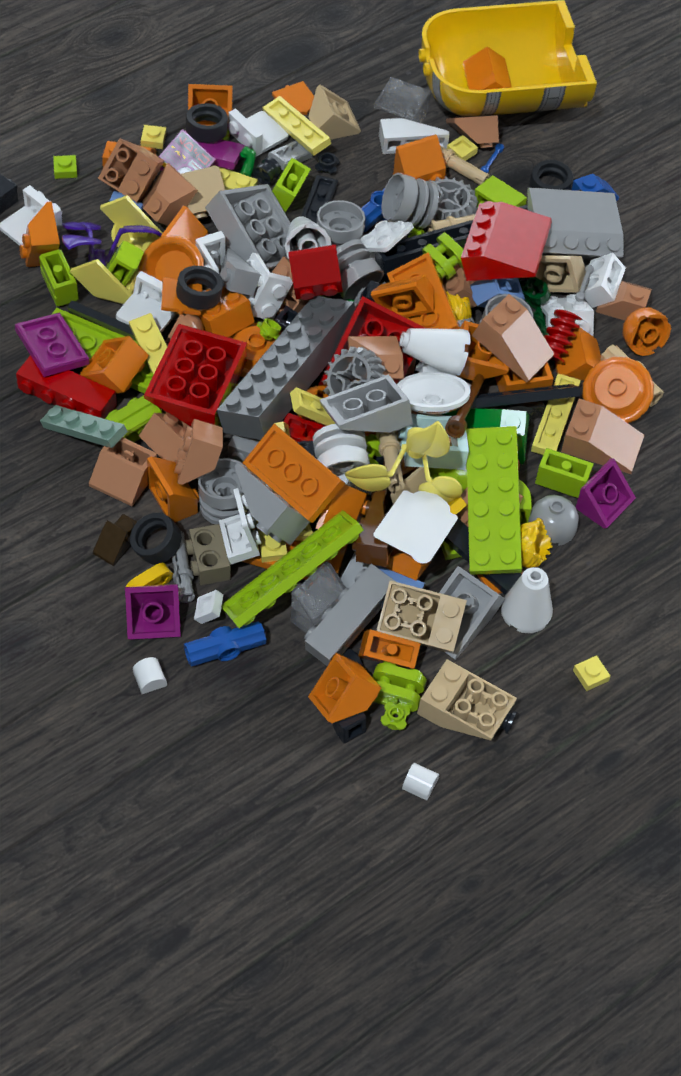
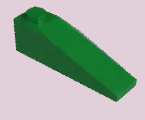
[442,409,529,464]

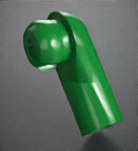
[240,146,256,177]

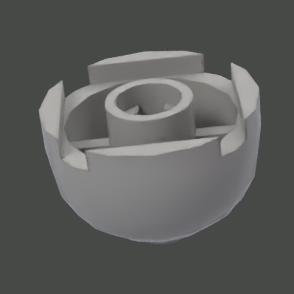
[528,495,579,546]

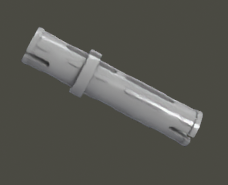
[172,531,195,603]

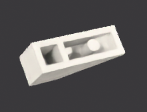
[379,118,449,154]

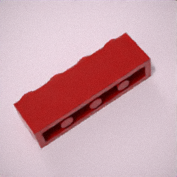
[16,355,117,419]

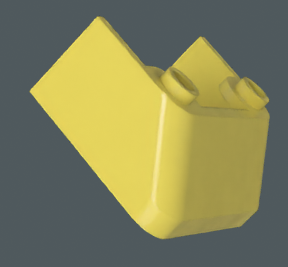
[70,195,163,304]

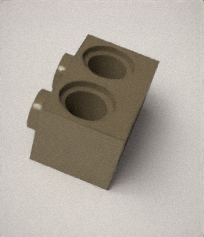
[185,524,230,585]

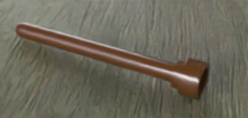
[445,374,484,438]

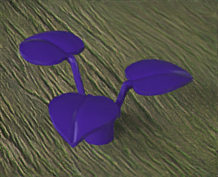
[62,222,162,267]

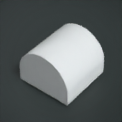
[133,657,167,694]
[402,763,439,800]

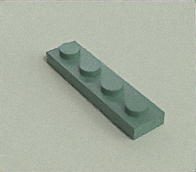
[40,405,128,448]

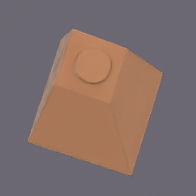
[446,115,499,148]
[142,163,198,226]
[596,280,652,321]
[348,336,404,384]

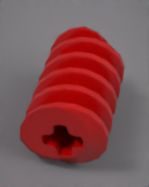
[544,309,583,364]

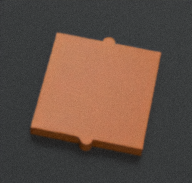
[272,81,314,115]
[161,277,202,316]

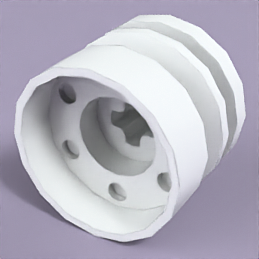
[312,424,370,485]

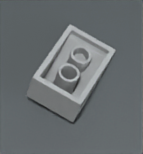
[320,374,413,433]
[235,462,310,545]
[439,566,505,660]

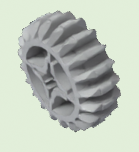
[429,176,478,221]
[322,346,386,396]

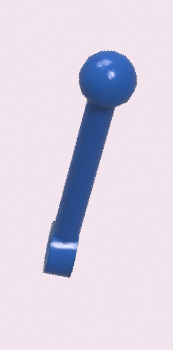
[480,144,504,173]

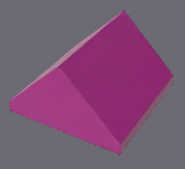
[576,458,636,528]
[125,584,181,639]

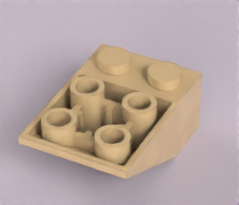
[377,580,467,654]
[417,659,517,740]

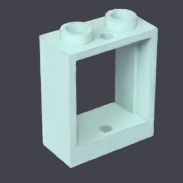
[398,414,469,470]

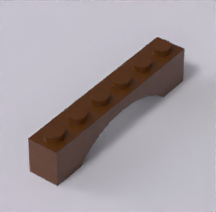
[352,456,419,567]

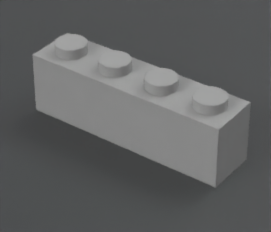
[304,563,396,666]

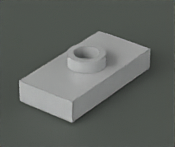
[268,141,312,170]

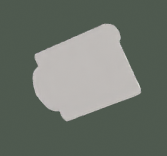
[374,491,458,564]

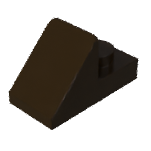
[93,514,137,566]

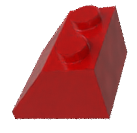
[288,244,343,300]

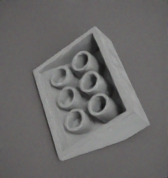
[205,184,291,273]
[528,188,623,260]

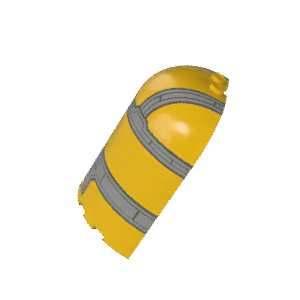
[419,0,597,117]

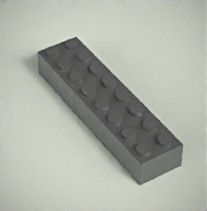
[217,296,355,440]

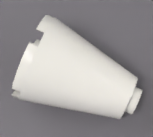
[285,216,331,259]
[399,328,470,376]
[501,567,553,633]

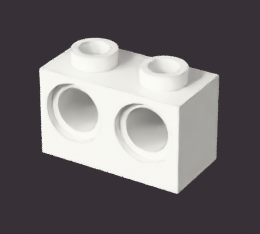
[584,253,625,308]

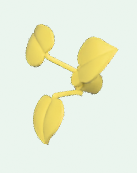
[345,421,462,503]

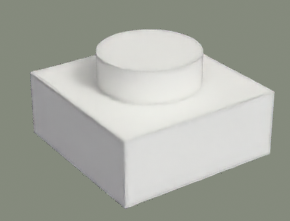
[194,590,223,624]

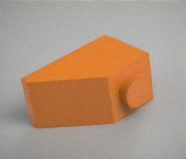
[358,629,421,669]

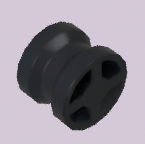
[253,157,281,185]

